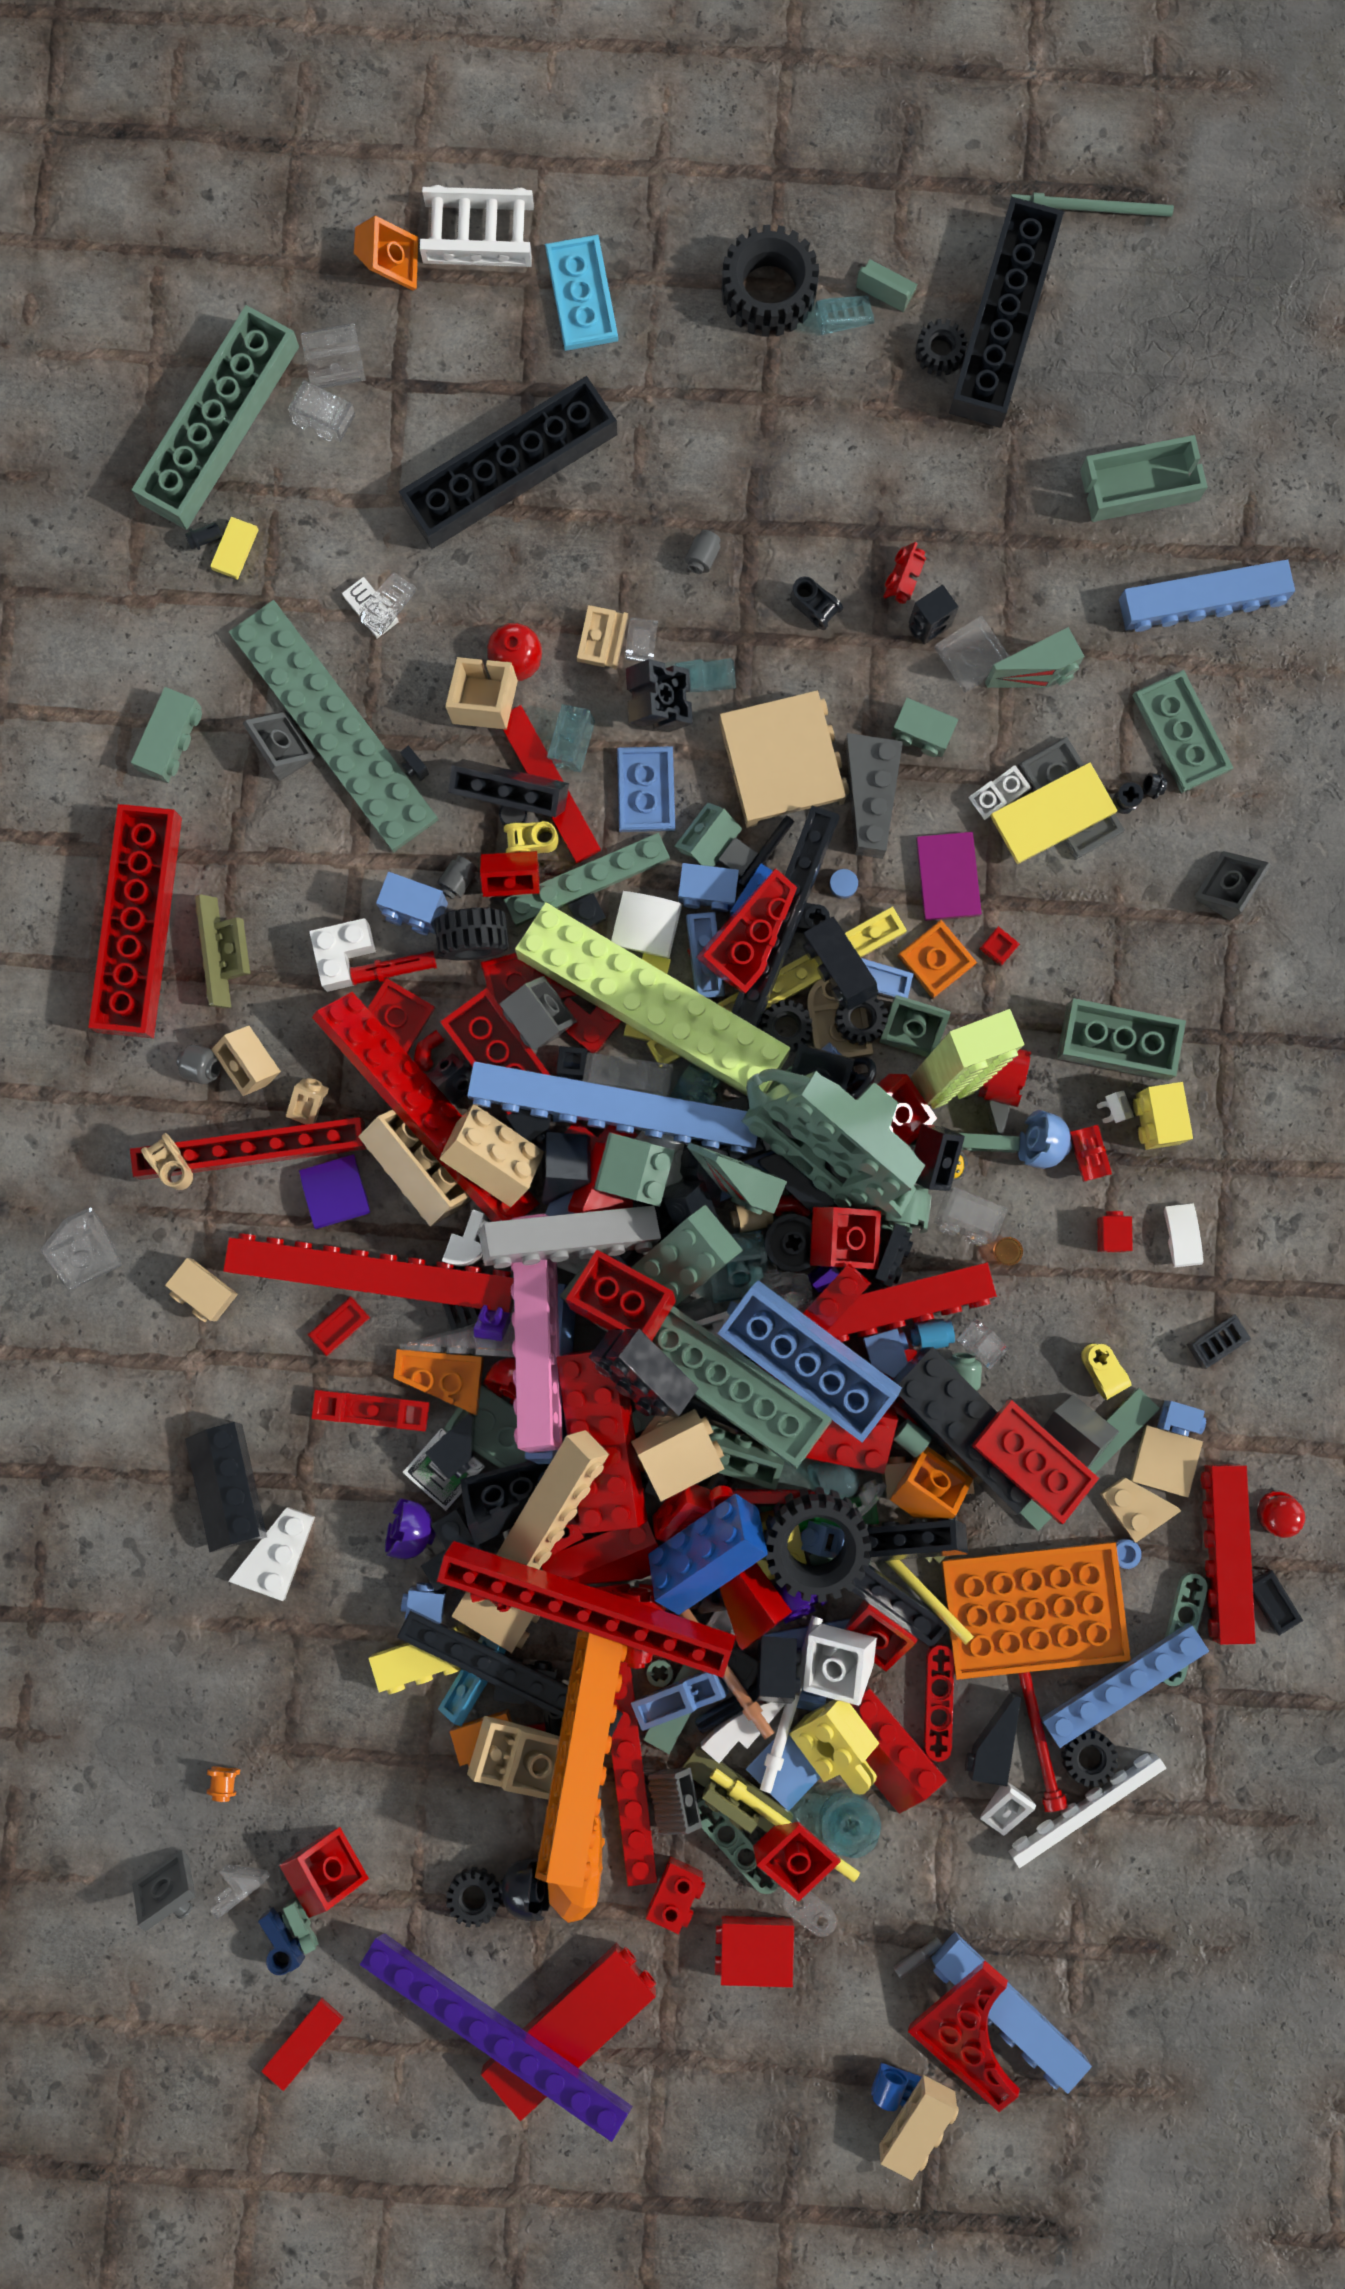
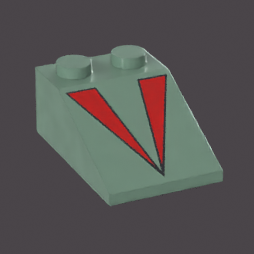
[985,627,1085,688]
[687,1142,787,1215]

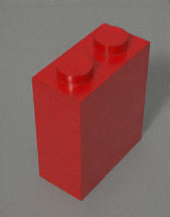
[715,1916,794,1988]

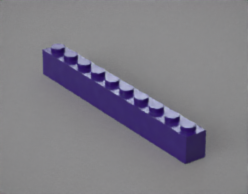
[360,1933,633,2142]

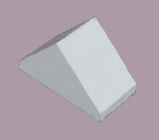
[980,1782,1036,1836]

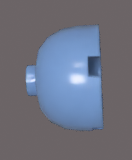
[1018,1110,1072,1169]

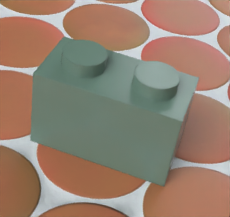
[891,698,958,757]

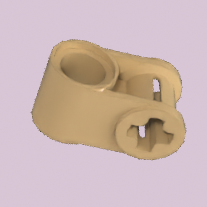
[141,1133,193,1190]

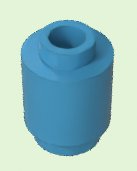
[911,1318,955,1350]

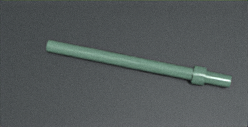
[1010,192,1174,217]

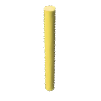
[885,1560,974,1645]

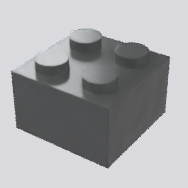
[500,976,577,1051]

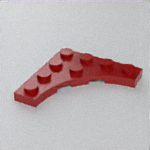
[908,1961,1020,2112]

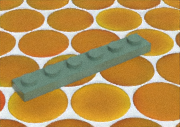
[504,833,670,927]

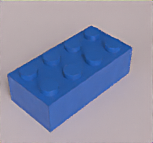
[648,1493,768,1615]

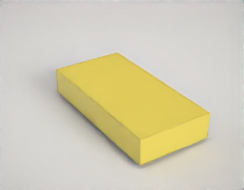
[210,517,258,580]

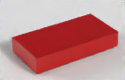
[308,1296,371,1356]

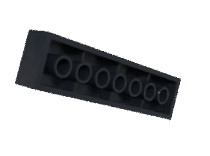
[949,196,1064,428]
[398,376,617,549]

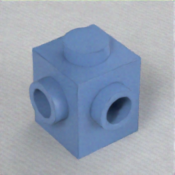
[401,1583,446,1623]

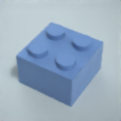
[376,872,448,935]

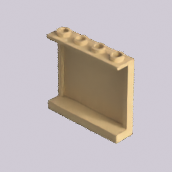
[719,690,849,828]

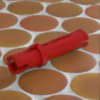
[350,950,437,985]

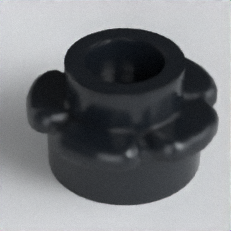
[1142,772,1167,799]

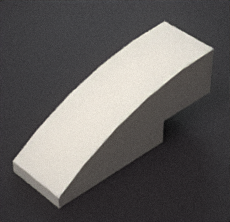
[701,1701,786,1763]

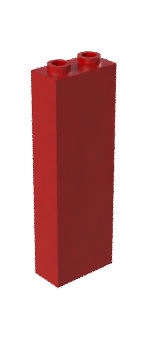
[481,1943,656,2121]

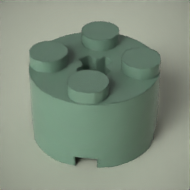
[872,1185,932,1233]

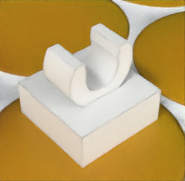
[1097,1091,1134,1123]

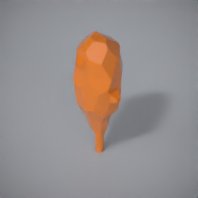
[548,1816,605,1923]

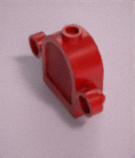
[652,1484,733,1542]

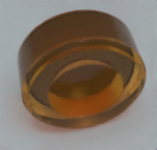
[993,1237,1023,1266]

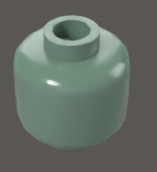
[946,1353,982,1391]

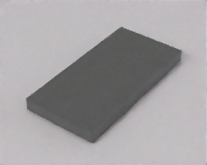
[1018,736,1125,860]

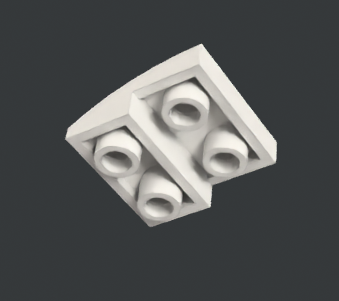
[611,891,682,958]

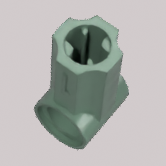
[892,1419,931,1458]

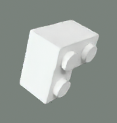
[309,918,376,992]

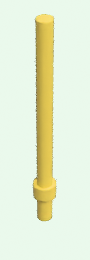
[710,1768,860,1882]

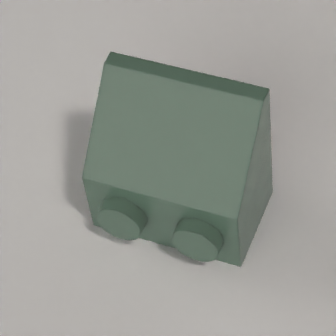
[594,1133,675,1207]

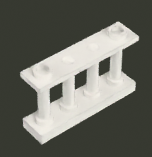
[420,185,534,267]

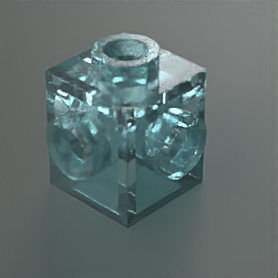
[670,1063,720,1105]

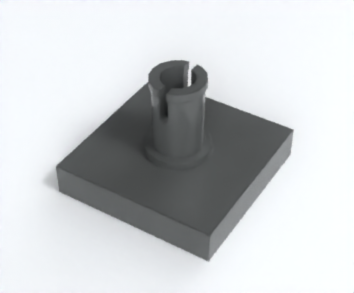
[132,1850,196,1932]

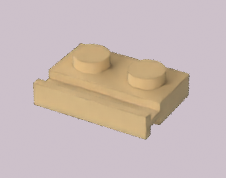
[577,605,628,670]

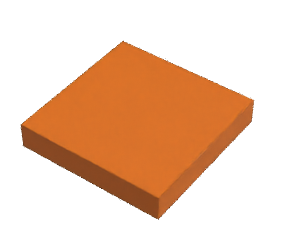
[897,920,977,999]

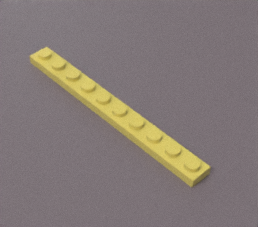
[646,907,907,1069]

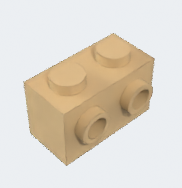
[211,1026,281,1096]
[165,1258,238,1322]

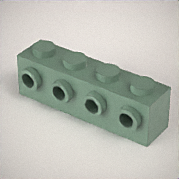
[709,1425,784,1490]

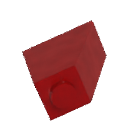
[568,1137,633,1213]
[720,1562,792,1650]

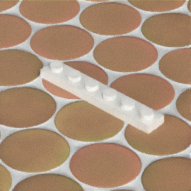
[1008,1753,1166,1868]

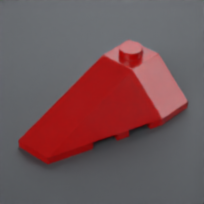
[696,869,797,994]
[541,1518,659,1584]

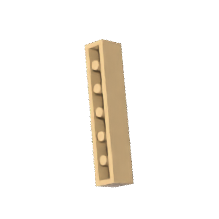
[496,1430,609,1569]

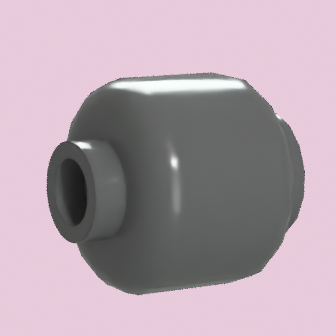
[177,1044,222,1084]

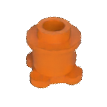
[206,1766,240,1802]

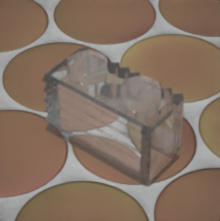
[288,380,355,442]

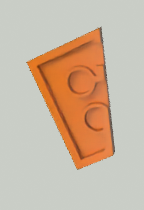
[394,1349,484,1415]

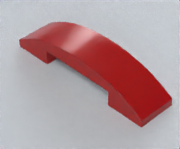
[312,1390,430,1431]

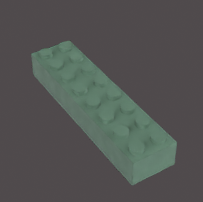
[131,305,299,530]

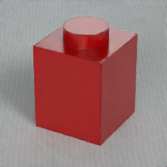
[1097,1211,1133,1253]

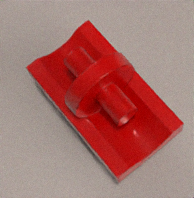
[1070,1125,1112,1182]

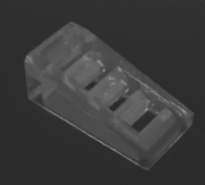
[359,572,416,635]

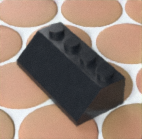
[185,1421,267,1553]

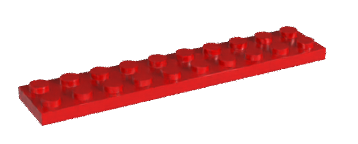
[312,992,540,1222]

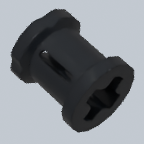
[1112,782,1143,814]

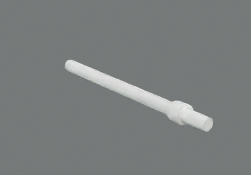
[760,1616,823,1793]

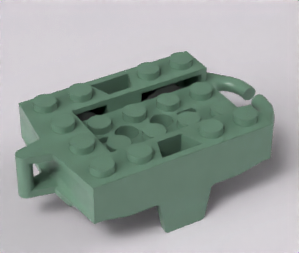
[742,1068,925,1218]

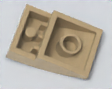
[467,1716,560,1800]

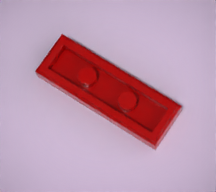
[261,1998,344,2091]

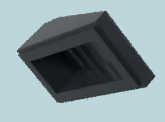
[1186,1314,1251,1369]

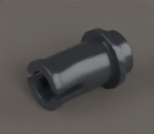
[185,521,223,550]

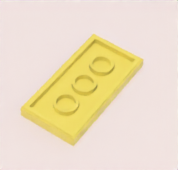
[990,763,1117,864]

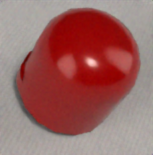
[1257,1491,1306,1538]

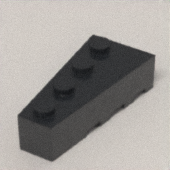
[460,1460,550,1546]

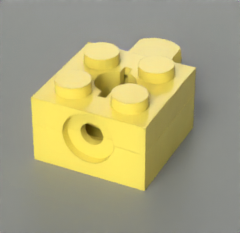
[789,1699,879,1795]

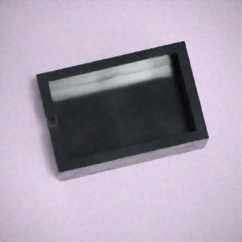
[589,1329,699,1417]

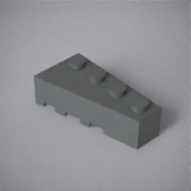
[844,733,903,859]

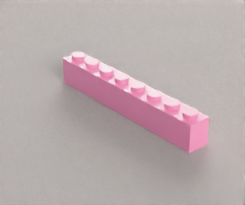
[511,1213,562,1453]

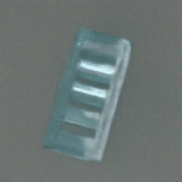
[815,295,875,335]

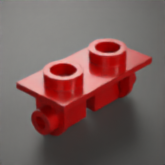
[883,542,926,604]

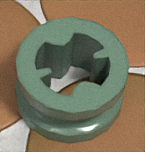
[647,1658,673,1687]

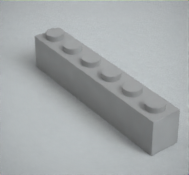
[479,1206,661,1268]

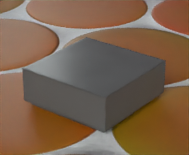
[718,838,758,877]

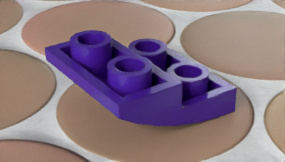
[299,1154,371,1229]

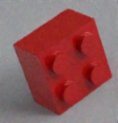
[810,1207,881,1269]

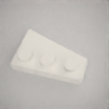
[228,1507,315,1601]

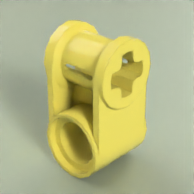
[504,821,559,853]
[1081,1344,1131,1400]

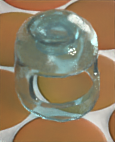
[807,1462,860,1500]

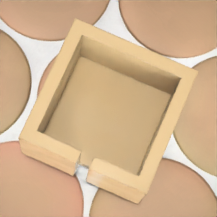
[445,657,518,730]

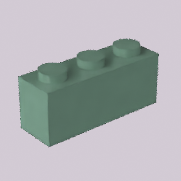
[131,687,202,783]

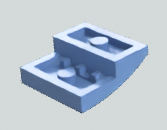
[746,1729,821,1810]

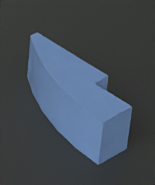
[631,1671,729,1731]

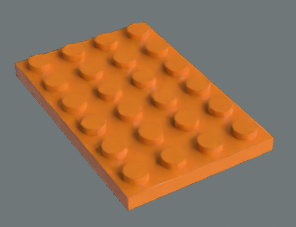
[941,1542,1131,1680]

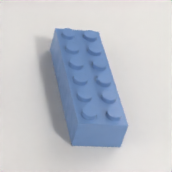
[717,1280,902,1443]

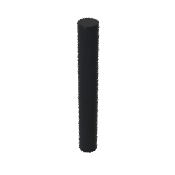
[737,815,795,889]

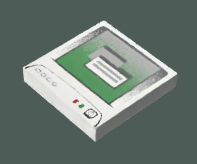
[403,1428,485,1511]

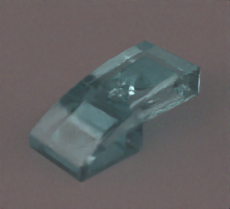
[675,658,736,692]

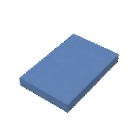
[617,746,675,832]

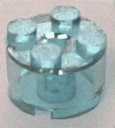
[819,1789,881,1858]

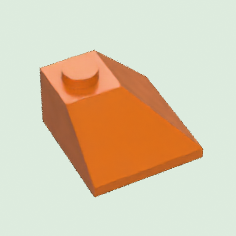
[354,216,419,291]
[890,1446,973,1519]

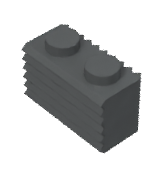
[648,1767,702,1835]

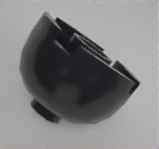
[499,1858,550,1921]

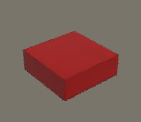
[979,926,1020,967]

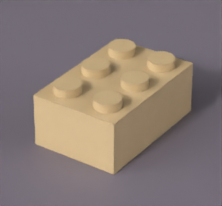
[439,1105,544,1207]

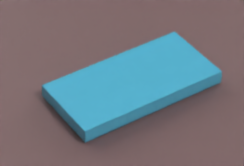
[545,235,618,351]

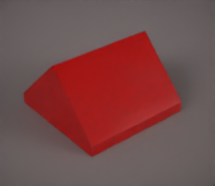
[844,1600,918,1672]

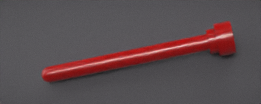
[1018,1672,1068,1812]

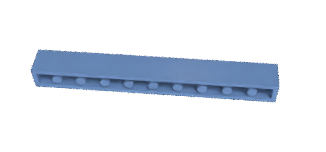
[468,1062,757,1154]

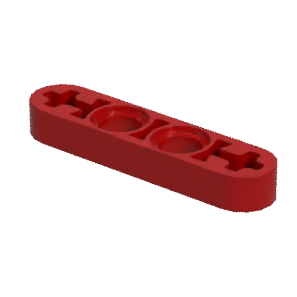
[924,1643,954,1762]

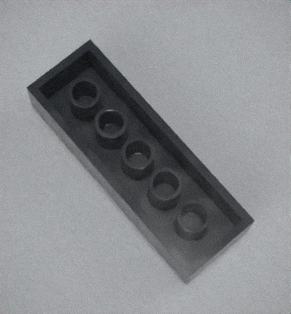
[892,1347,1032,1515]

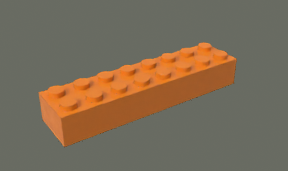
[535,1631,627,1888]

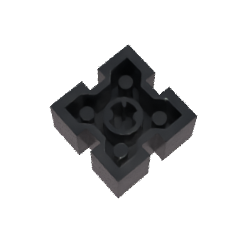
[626,659,693,732]

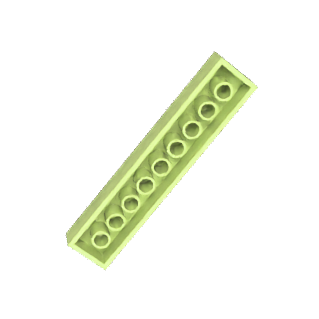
[515,903,790,1096]
[911,1009,1025,1109]

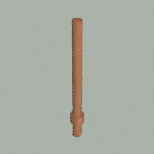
[680,1609,775,1740]

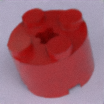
[978,1049,1031,1107]

